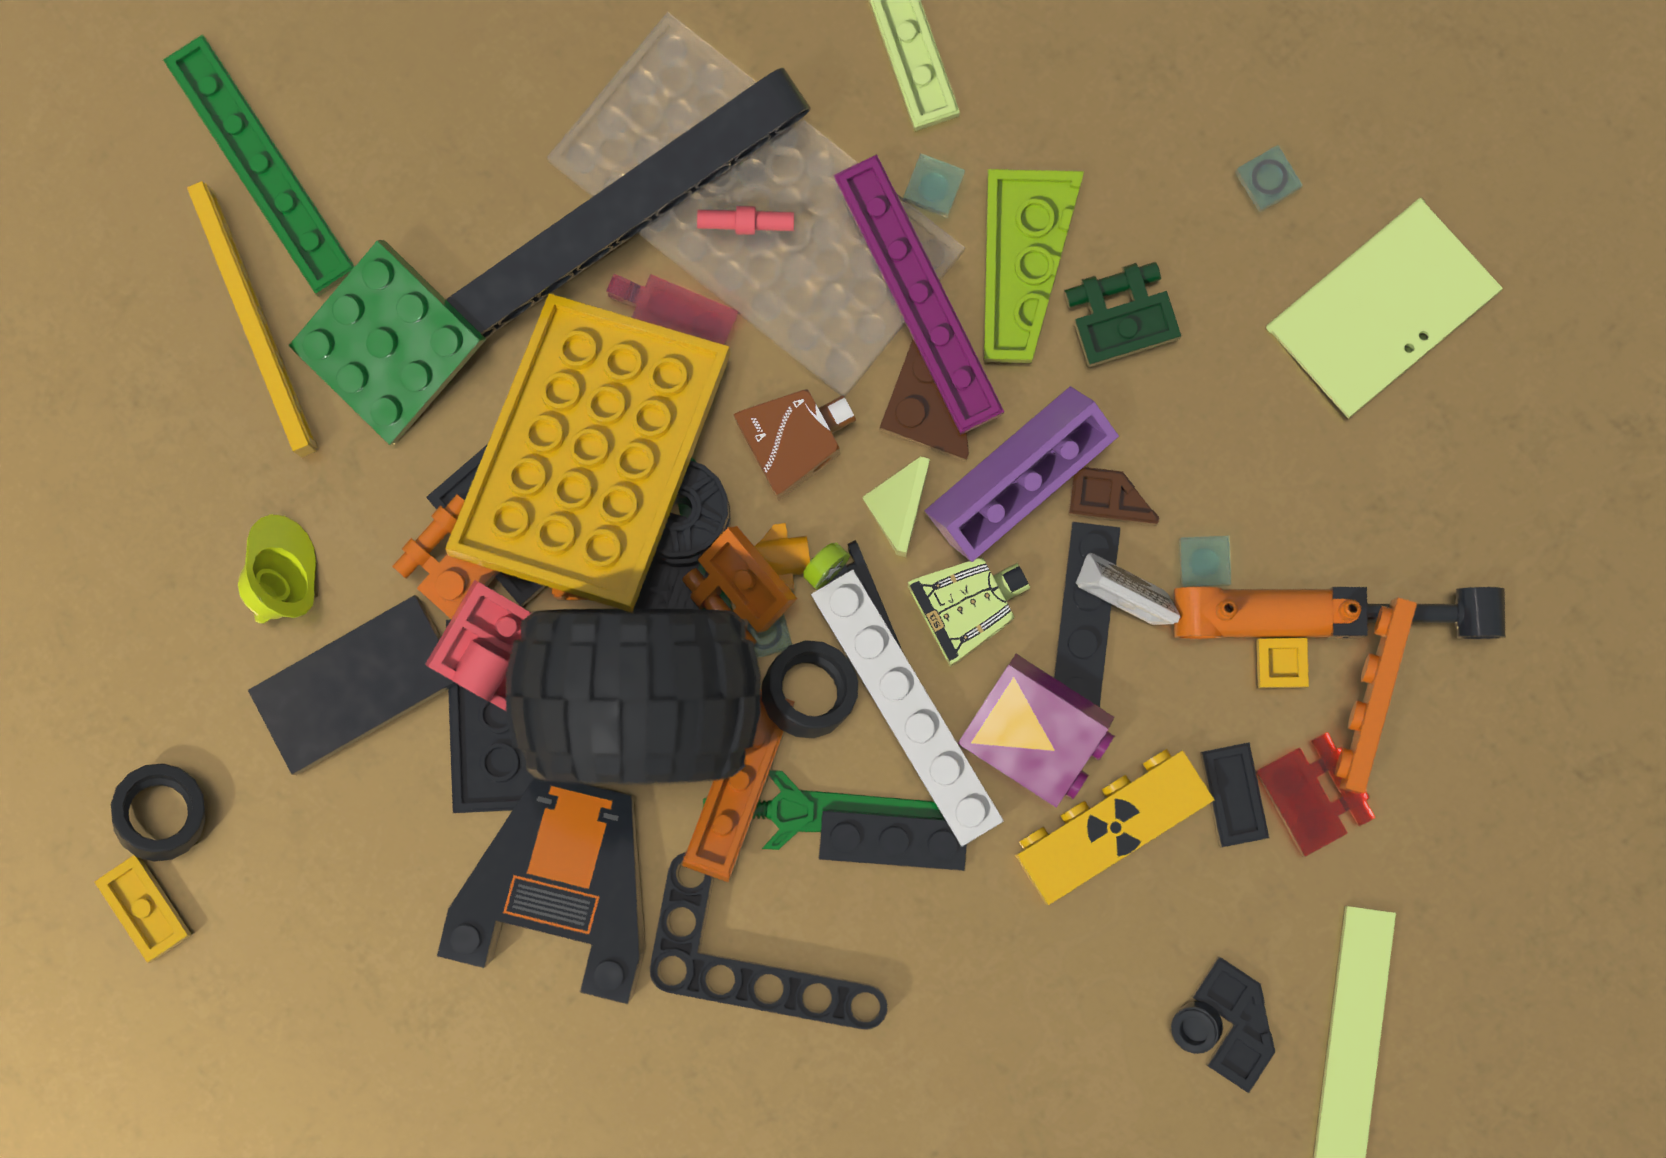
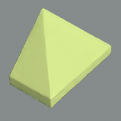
[862,456,930,557]

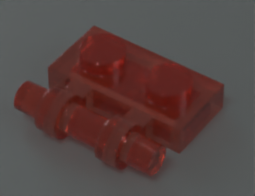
[1256,732,1376,857]

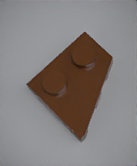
[880,339,969,462]

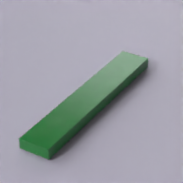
[163,34,355,297]

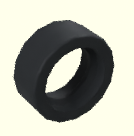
[762,640,858,738]
[111,763,205,862]

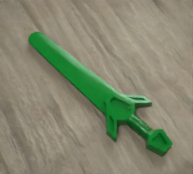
[703,770,944,850]

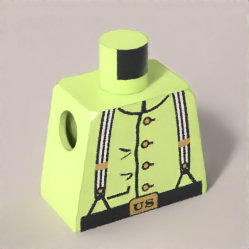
[908,557,1030,667]

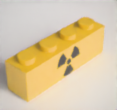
[1015,748,1214,905]

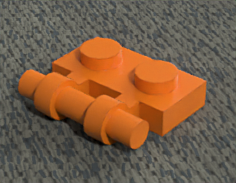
[392,494,499,619]
[682,526,798,645]

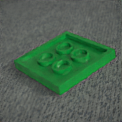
[288,240,486,445]

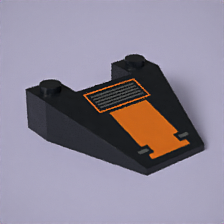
[437,777,646,1004]

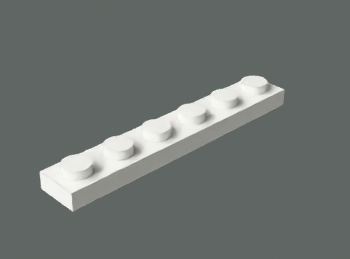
[811,570,1004,847]

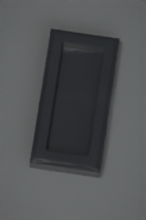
[1200,742,1269,848]

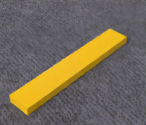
[187,181,318,458]

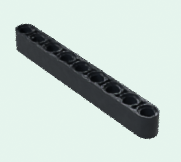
[446,68,811,338]

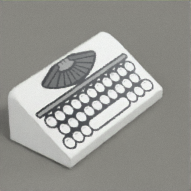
[1076,553,1180,625]

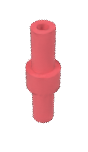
[697,206,794,235]

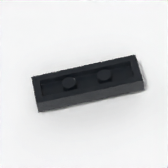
[818,809,967,871]

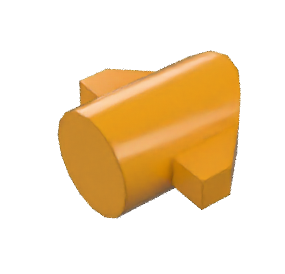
[754,523,810,591]

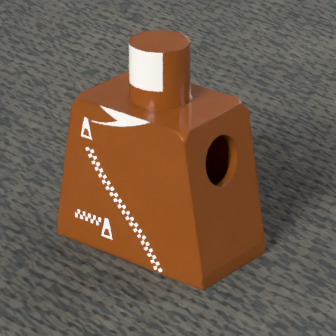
[733,389,856,501]

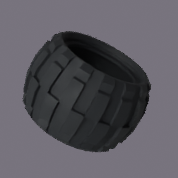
[506,609,760,784]

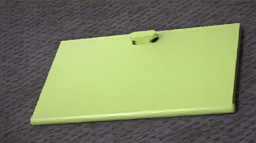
[1266,198,1503,419]

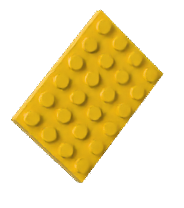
[445,293,731,613]

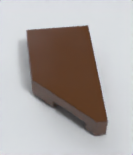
[1069,467,1159,526]

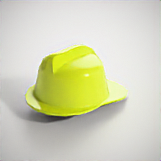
[238,514,316,624]

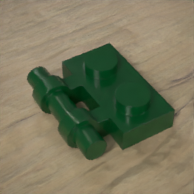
[1064,262,1181,368]

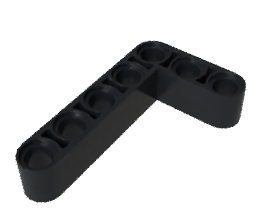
[650,852,887,1029]

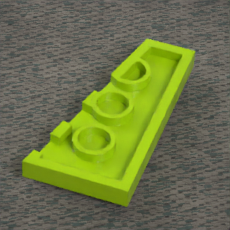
[984,169,1084,363]

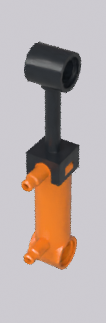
[1174,587,1506,639]

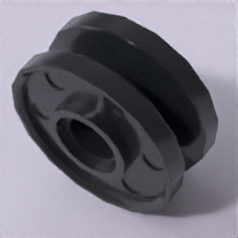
[653,460,731,567]

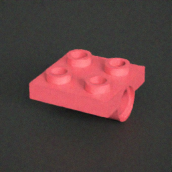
[425,580,531,711]

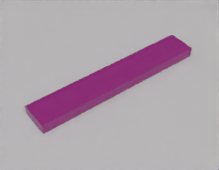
[834,155,1004,435]

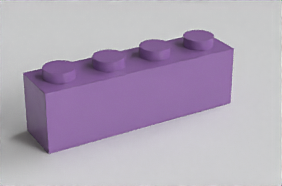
[924,386,1119,562]

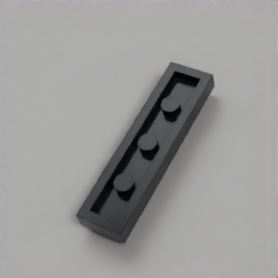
[1053,522,1121,707]

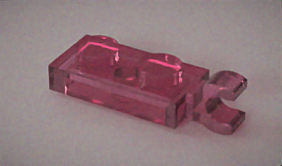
[606,274,739,345]

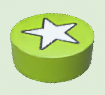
[803,542,850,590]

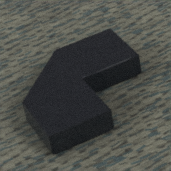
[1192,956,1275,1093]

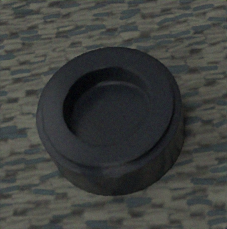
[1171,1001,1223,1054]

